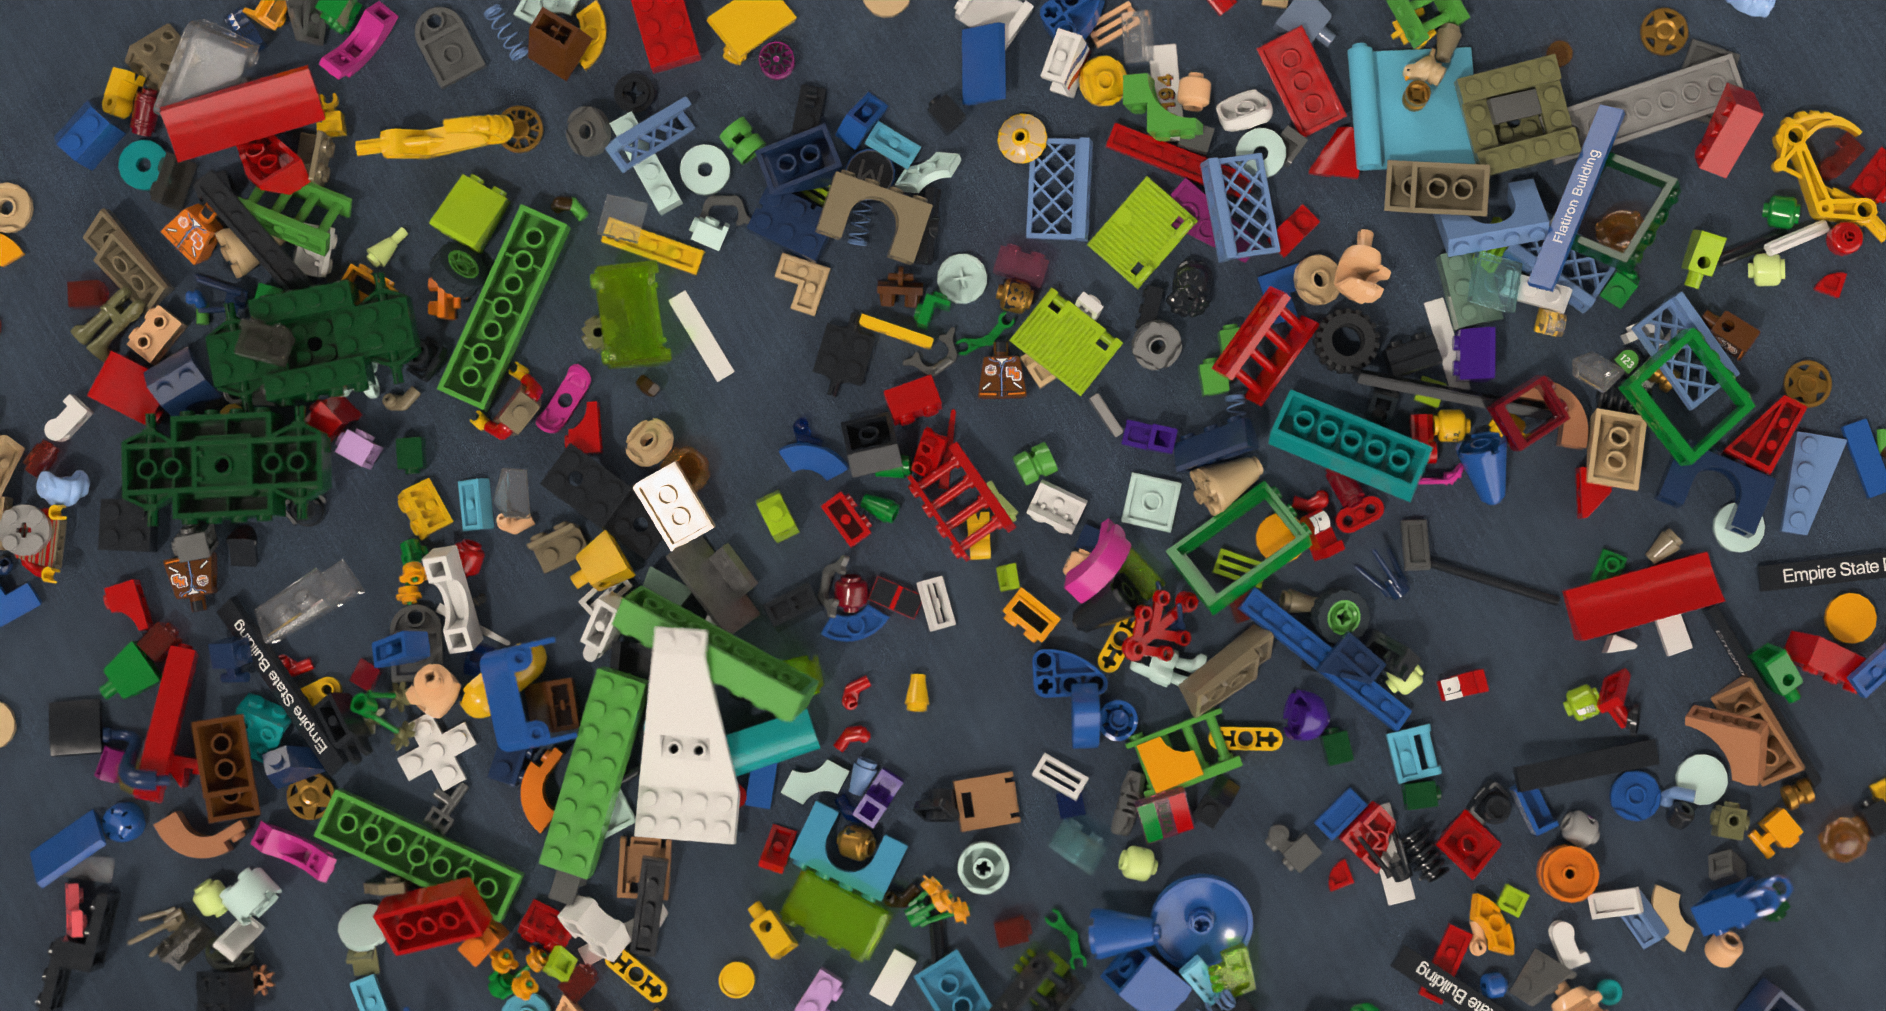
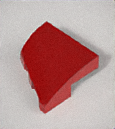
[1308,127,1359,180]
[1338,801,1396,874]

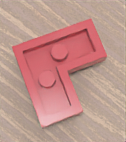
[65,882,87,937]

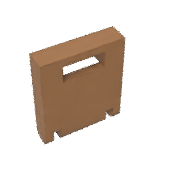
[952,771,1021,832]
[617,836,672,900]

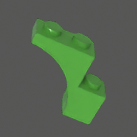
[1123,73,1203,141]
[1197,324,1265,397]

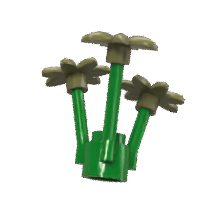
[350,682,416,751]

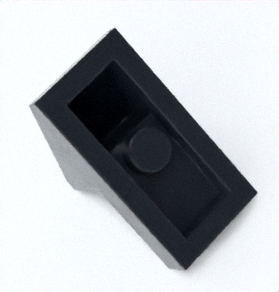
[1191,774,1240,829]

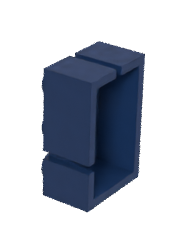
[747,185,829,264]

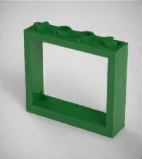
[1618,327,1756,466]

